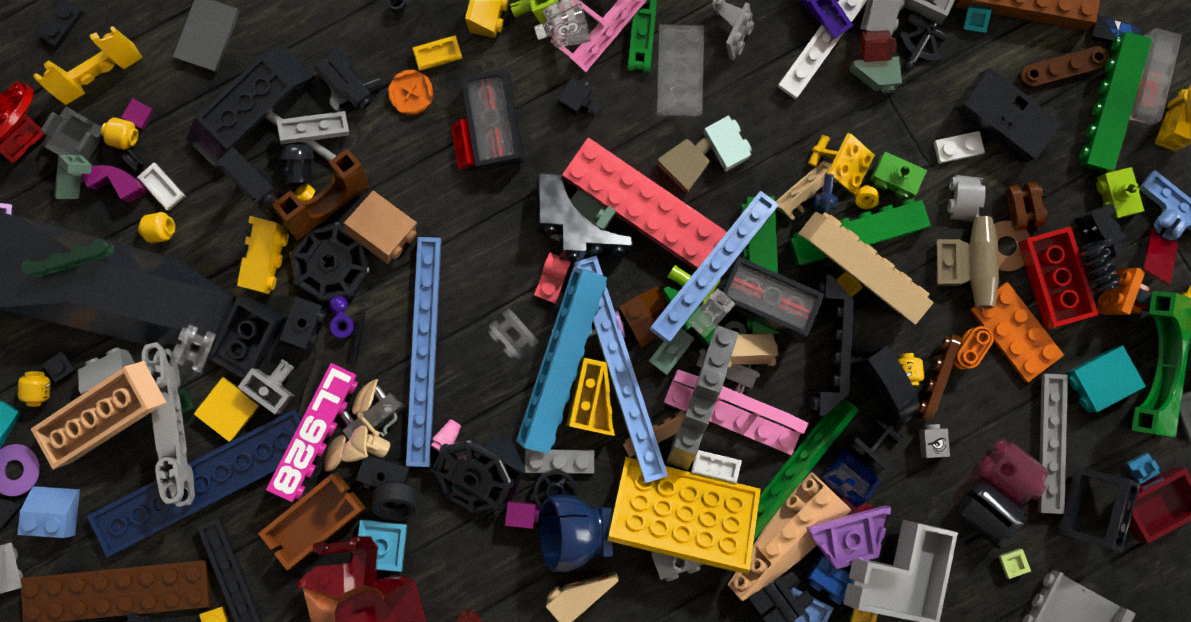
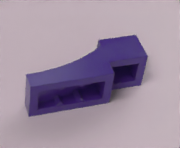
[799,0,853,40]

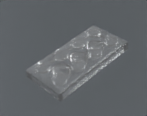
[657,24,704,116]

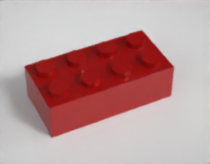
[1018,226,1099,329]

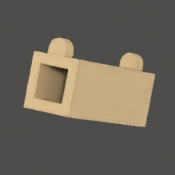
[728,334,778,368]

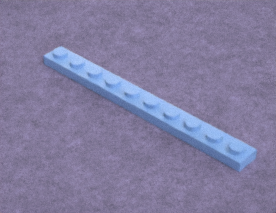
[574,256,668,483]

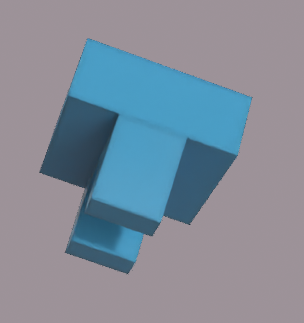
[1125,452,1160,484]

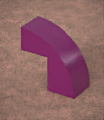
[81,165,148,203]

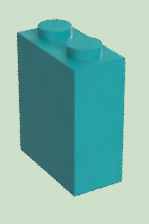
[1067,346,1146,412]

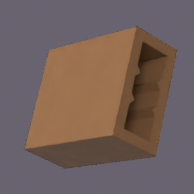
[344,191,417,264]

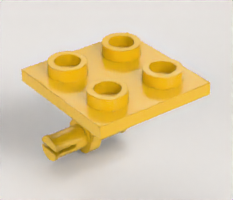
[808,133,875,195]

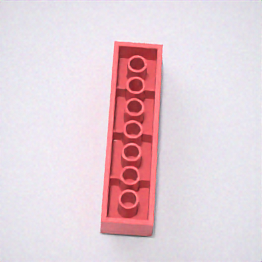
[562,138,727,270]

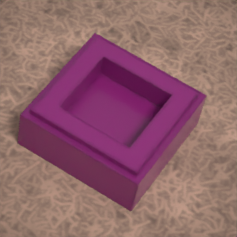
[121,98,155,130]

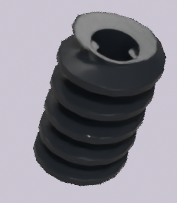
[1078,240,1121,292]

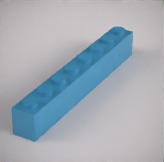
[516,266,607,454]

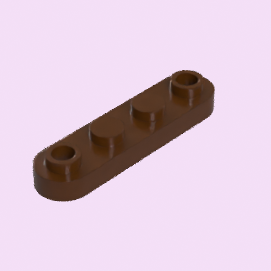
[1019,47,1109,88]
[917,334,961,423]

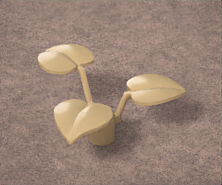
[324,379,390,472]

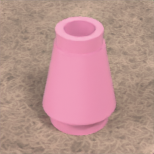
[431,419,461,452]

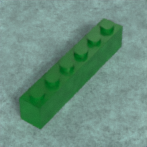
[1079,31,1153,173]
[741,196,780,335]
[788,198,931,268]

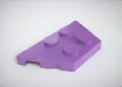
[806,505,891,569]

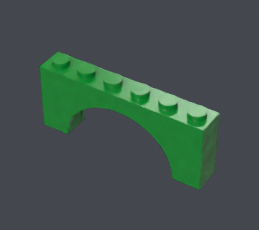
[1132,291,1191,437]

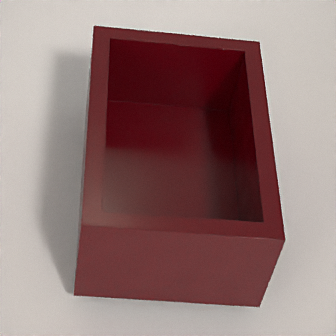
[1114,467,1191,543]

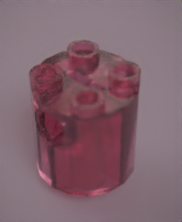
[978,438,1048,505]

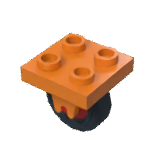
[1097,268,1152,315]

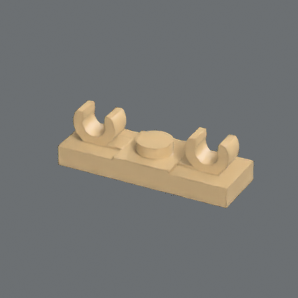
[775,160,837,220]

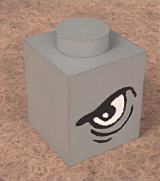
[919,424,950,458]

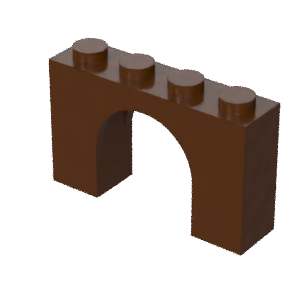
[272,148,370,241]

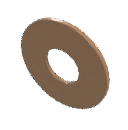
[994,221,1031,271]

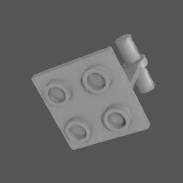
[713,0,754,61]

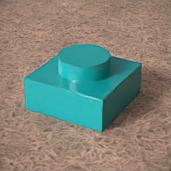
[963,5,992,32]

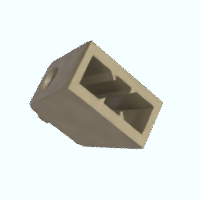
[657,138,712,194]

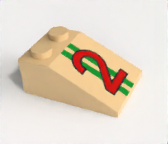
[546,572,619,622]

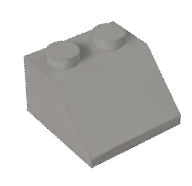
[78,348,135,394]

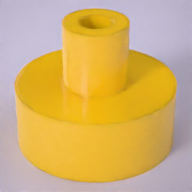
[294,183,315,202]
[855,185,879,209]

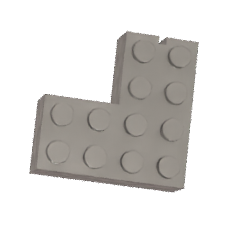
[843,520,958,622]

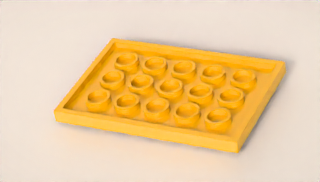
[607,457,761,574]

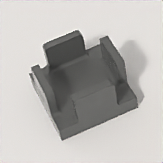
[41,106,103,161]

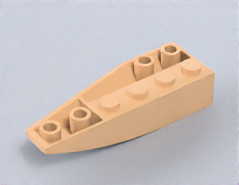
[728,472,851,601]

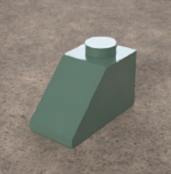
[849,56,902,93]

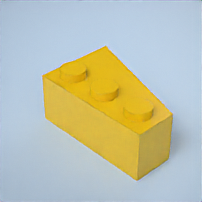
[566,358,615,436]

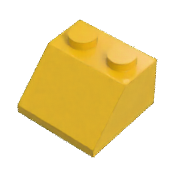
[465,0,509,39]

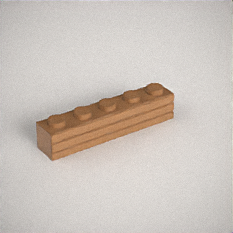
[623,411,684,457]

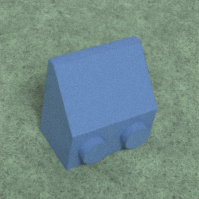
[17,486,80,538]

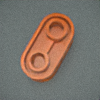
[953,326,994,370]

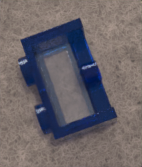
[821,450,882,508]

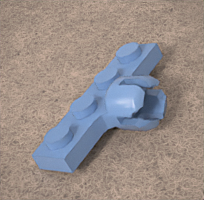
[1139,170,1191,240]

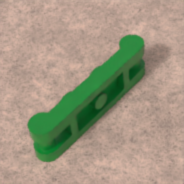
[627,0,657,73]

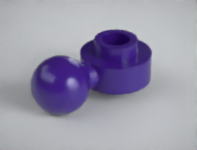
[329,296,354,338]

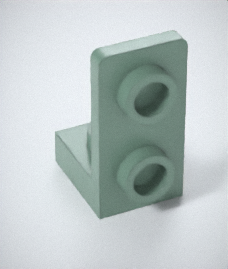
[54,155,92,199]
[570,190,616,230]

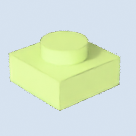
[998,548,1031,579]

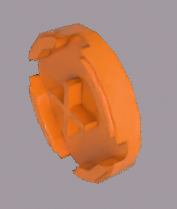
[388,70,434,115]

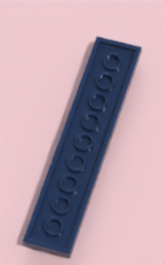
[87,409,302,557]

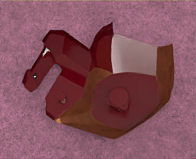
[298,535,427,622]

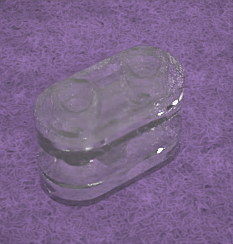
[488,308,539,360]
[172,324,216,372]

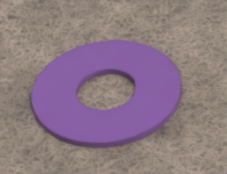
[0,444,40,496]

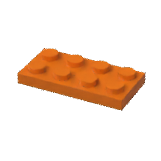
[970,282,1064,383]

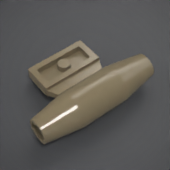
[936,216,999,309]

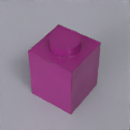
[505,501,540,529]

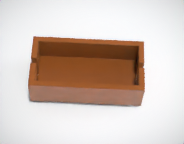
[258,472,366,570]

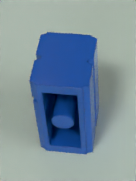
[806,553,853,605]

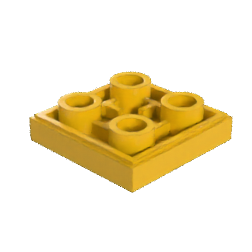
[194,377,260,442]

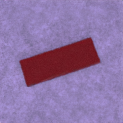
[1142,228,1178,286]

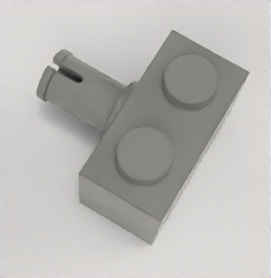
[238,359,295,415]
[650,551,704,582]

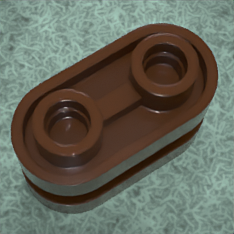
[1005,182,1048,231]

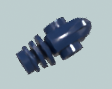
[814,173,837,214]

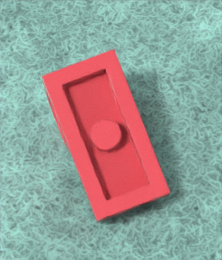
[534,253,572,304]

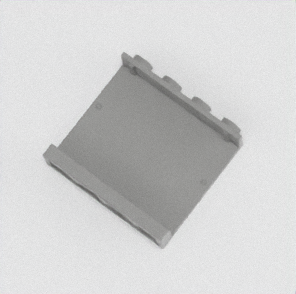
[1022,570,1135,622]

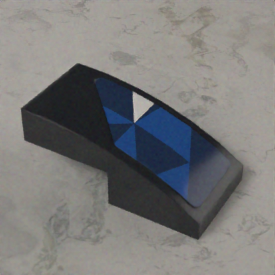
[1092,15,1144,43]

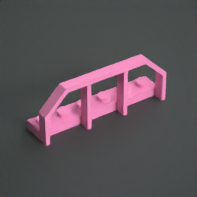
[551,0,647,72]
[664,369,808,455]

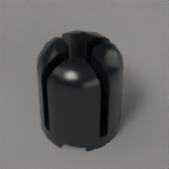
[958,482,1029,549]

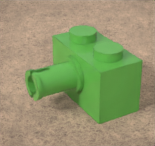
[870,152,927,199]

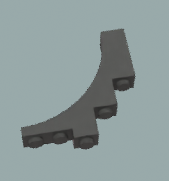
[666,325,739,470]

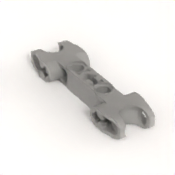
[142,342,195,507]

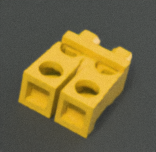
[1154,84,1191,152]

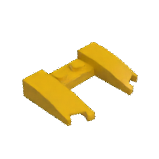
[33,27,143,105]

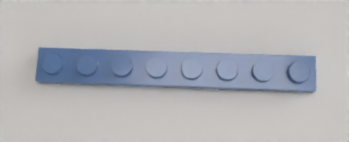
[650,191,779,344]

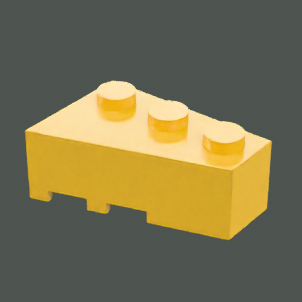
[237,216,289,295]

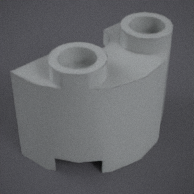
[947,175,985,222]

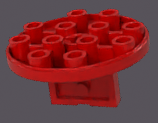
[0,81,44,163]

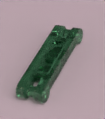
[21,239,114,277]

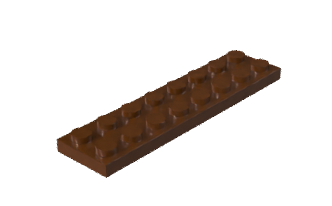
[20,559,211,622]

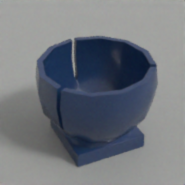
[539,494,613,572]

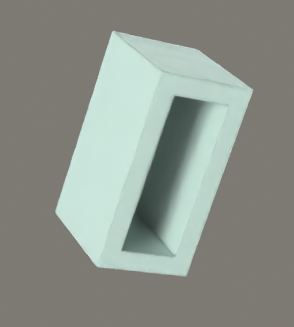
[703,115,752,172]

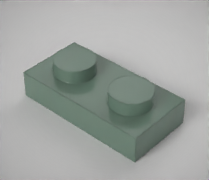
[649,328,695,375]

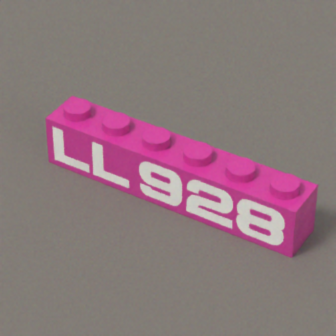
[266,363,358,503]

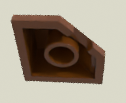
[618,286,669,348]

